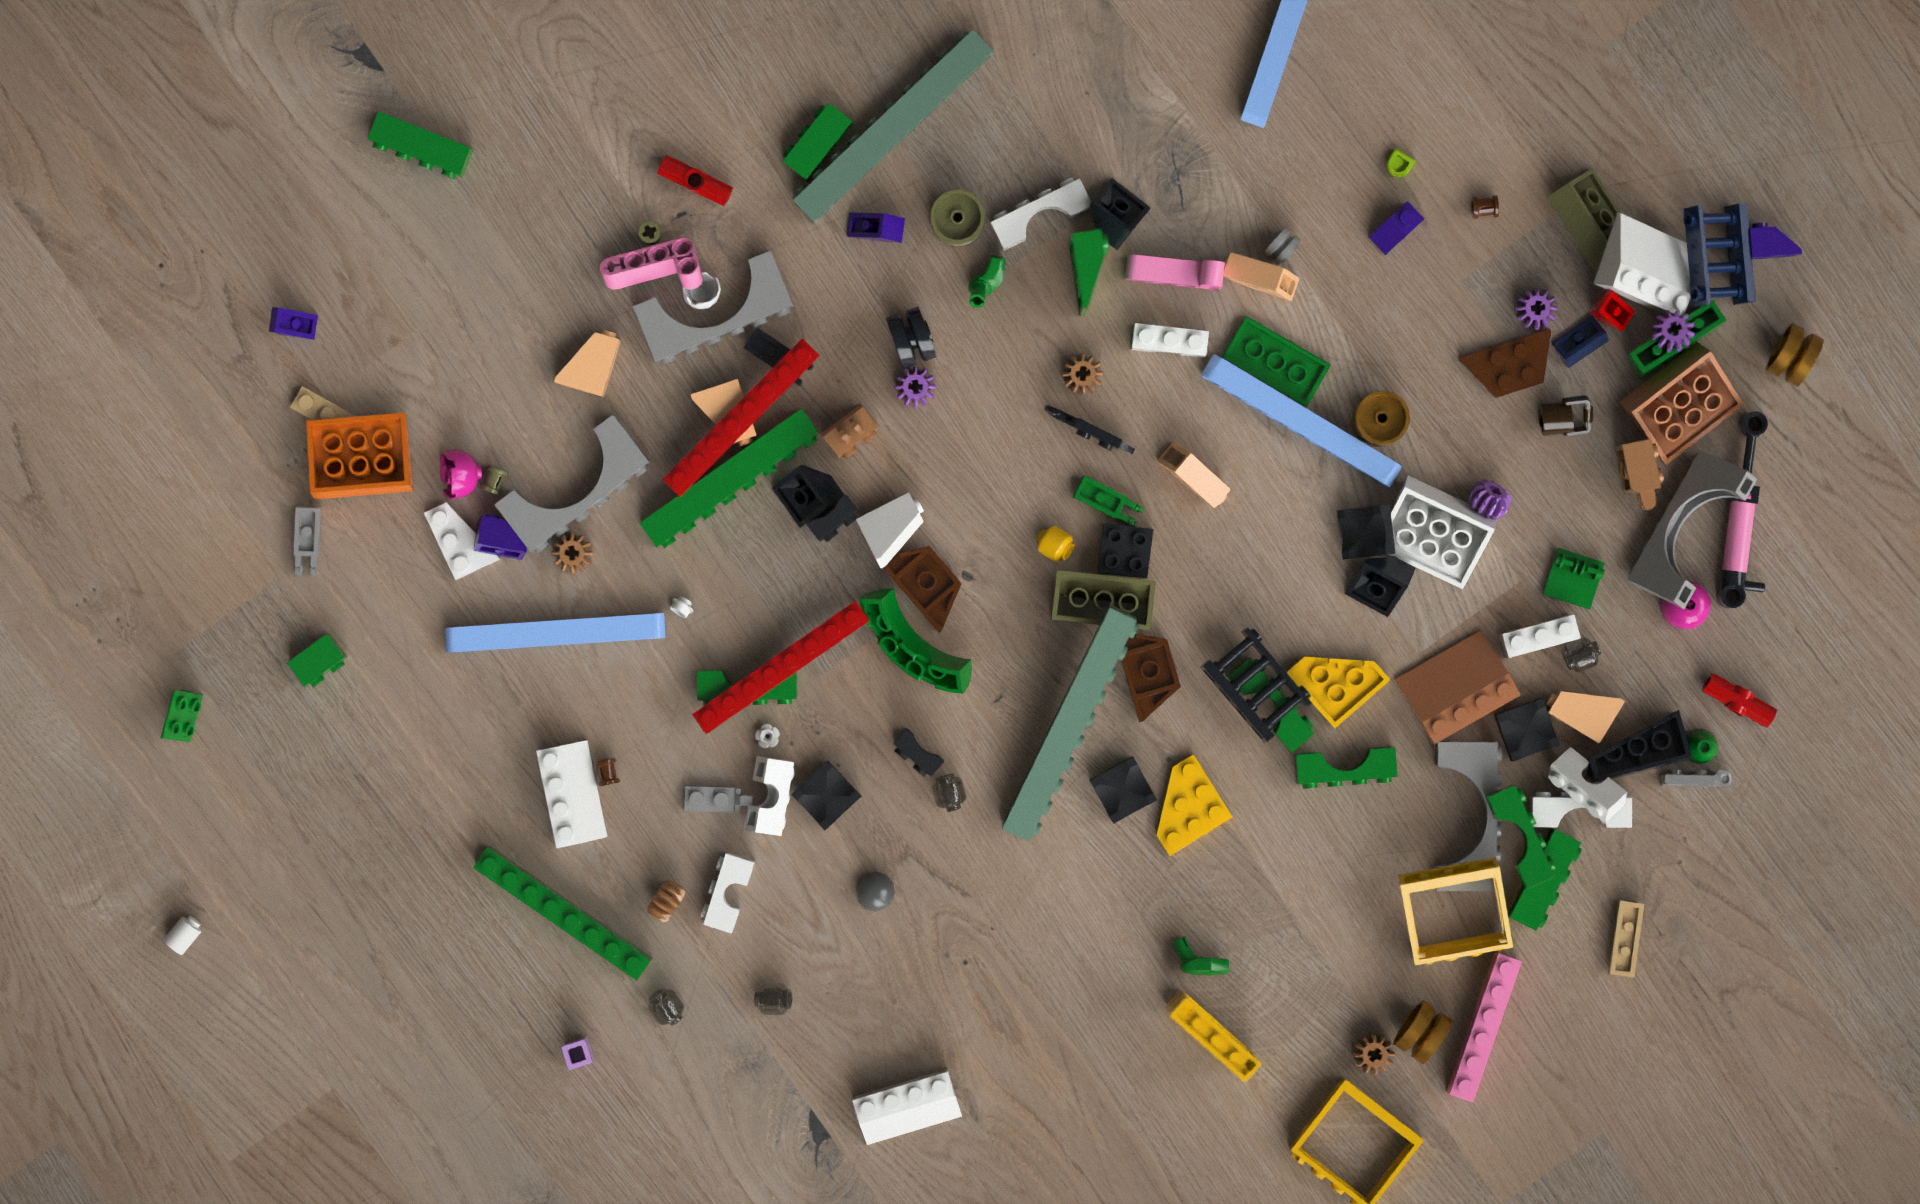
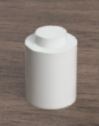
[163,916,202,955]

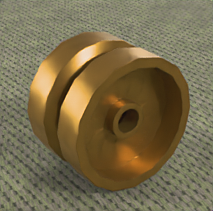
[1766,323,1824,387]
[1352,390,1410,447]
[1393,1000,1453,1064]

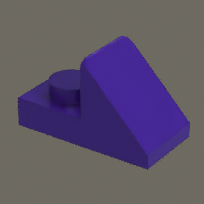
[268,307,318,340]

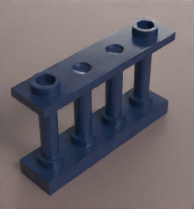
[1683,203,1756,307]

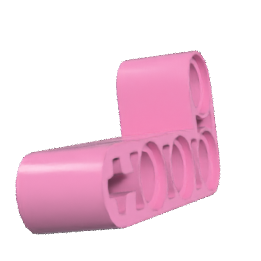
[600,238,703,290]
[1125,254,1225,290]

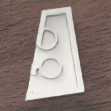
[424,502,501,580]

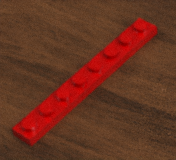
[662,338,820,497]
[692,600,870,735]

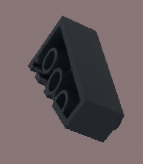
[1587,710,1692,784]

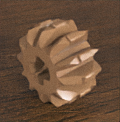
[1062,353,1104,395]
[551,532,594,574]
[647,879,686,923]
[1352,1032,1395,1075]

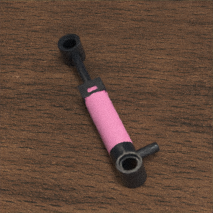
[1717,411,1768,608]

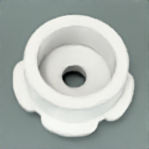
[670,596,693,618]
[755,724,780,748]

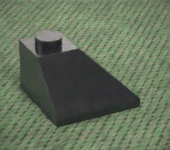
[1090,178,1150,250]
[772,465,845,528]
[1345,556,1416,617]

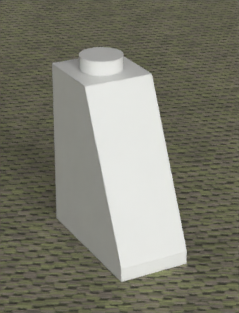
[856,492,924,568]

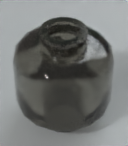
[1562,637,1601,673]
[931,773,967,812]
[754,983,793,1015]
[648,988,685,1026]

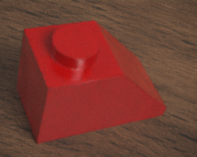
[1589,289,1635,332]

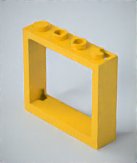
[1398,857,1513,965]
[1165,989,1262,1083]
[1289,1077,1424,1204]

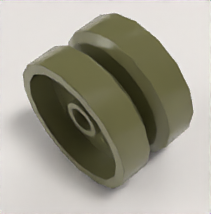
[931,190,985,247]

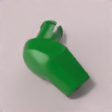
[968,255,1006,308]
[1171,936,1229,976]

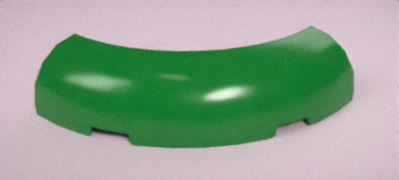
[859,588,972,694]

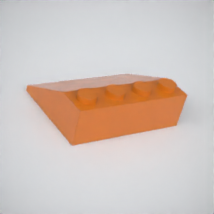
[306,412,414,499]

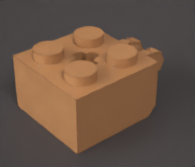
[820,403,879,459]
[1614,439,1664,511]

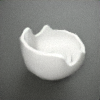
[682,272,721,309]

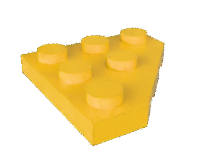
[1286,657,1390,729]
[1156,754,1232,856]

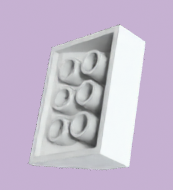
[1594,213,1691,318]
[1390,475,1497,589]

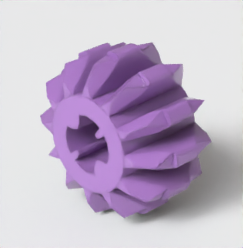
[1515,287,1558,330]
[1652,310,1695,352]
[894,366,937,409]
[1468,479,1512,520]

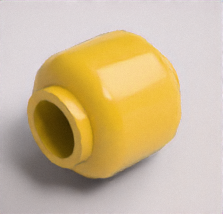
[1036,526,1075,562]

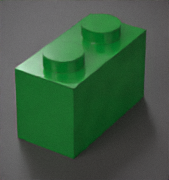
[287,634,348,688]

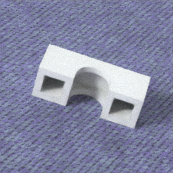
[1131,323,1209,358]
[1499,615,1581,658]
[1548,747,1628,823]
[744,756,794,836]
[701,852,755,934]

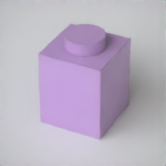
[561,1036,595,1070]

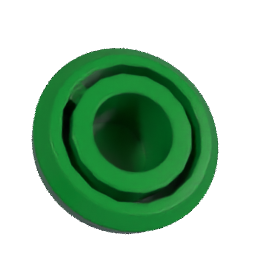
[1687,729,1718,764]

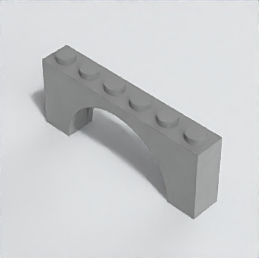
[633,250,794,365]
[494,415,651,553]
[1628,450,1757,609]
[1434,741,1502,891]

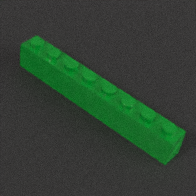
[639,409,819,549]
[473,846,653,981]

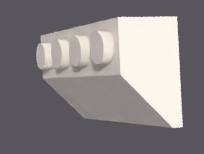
[536,740,608,848]
[852,1068,962,1145]

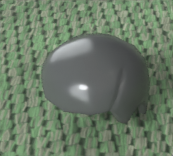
[856,872,895,912]

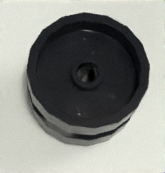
[886,306,937,369]

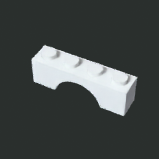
[991,177,1091,251]
[1529,792,1632,828]

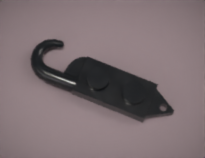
[1044,405,1135,455]

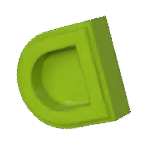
[1386,148,1416,178]

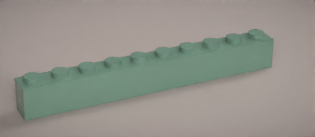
[793,30,993,224]
[1002,604,1139,842]

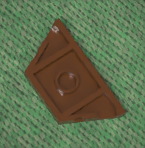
[1458,329,1551,398]
[883,546,962,633]
[1122,634,1181,723]

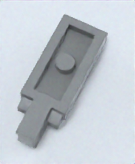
[1660,769,1731,787]
[684,786,753,812]

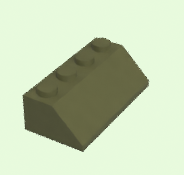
[1547,168,1620,274]
[1051,570,1156,630]

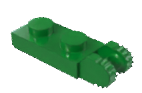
[1073,475,1144,527]

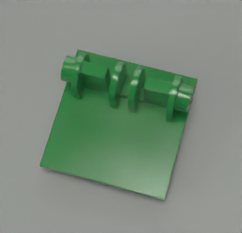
[1543,548,1605,610]
[160,689,203,742]

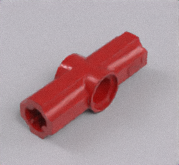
[657,155,733,207]
[1701,673,1777,728]

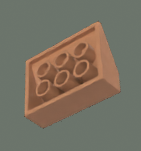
[1619,342,1744,465]
[1395,630,1521,744]

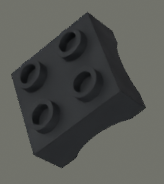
[807,494,859,542]
[1337,504,1396,560]
[1097,523,1154,579]
[1494,698,1560,762]
[894,728,944,777]
[1089,756,1157,824]
[791,760,861,830]

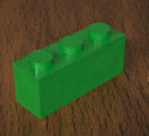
[783,103,853,182]

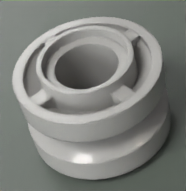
[1263,227,1301,266]

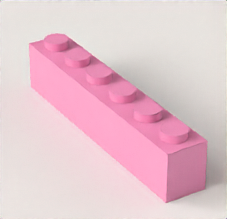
[1446,951,1522,1102]

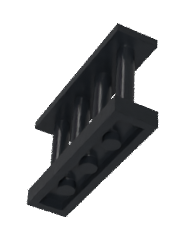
[1200,627,1312,742]

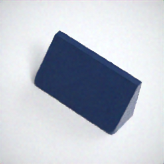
[1552,316,1609,368]

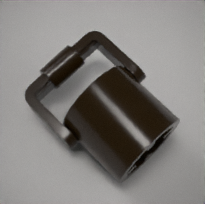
[1538,395,1593,436]

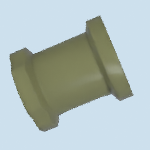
[638,221,662,245]
[479,464,509,495]

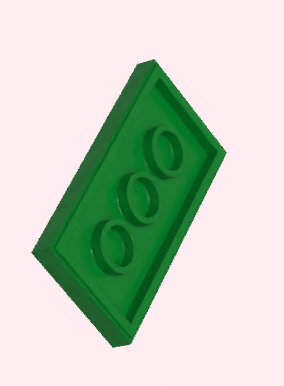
[1221,316,1331,408]

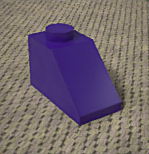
[1368,201,1424,255]
[847,212,905,243]
[1749,222,1802,260]
[473,514,527,560]

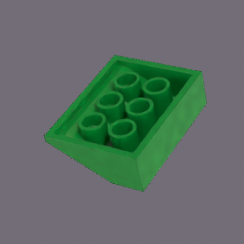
[1068,229,1109,316]

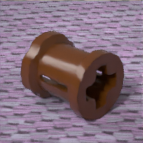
[1471,195,1499,219]
[594,758,620,787]

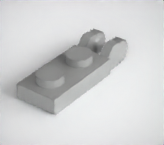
[293,506,322,576]

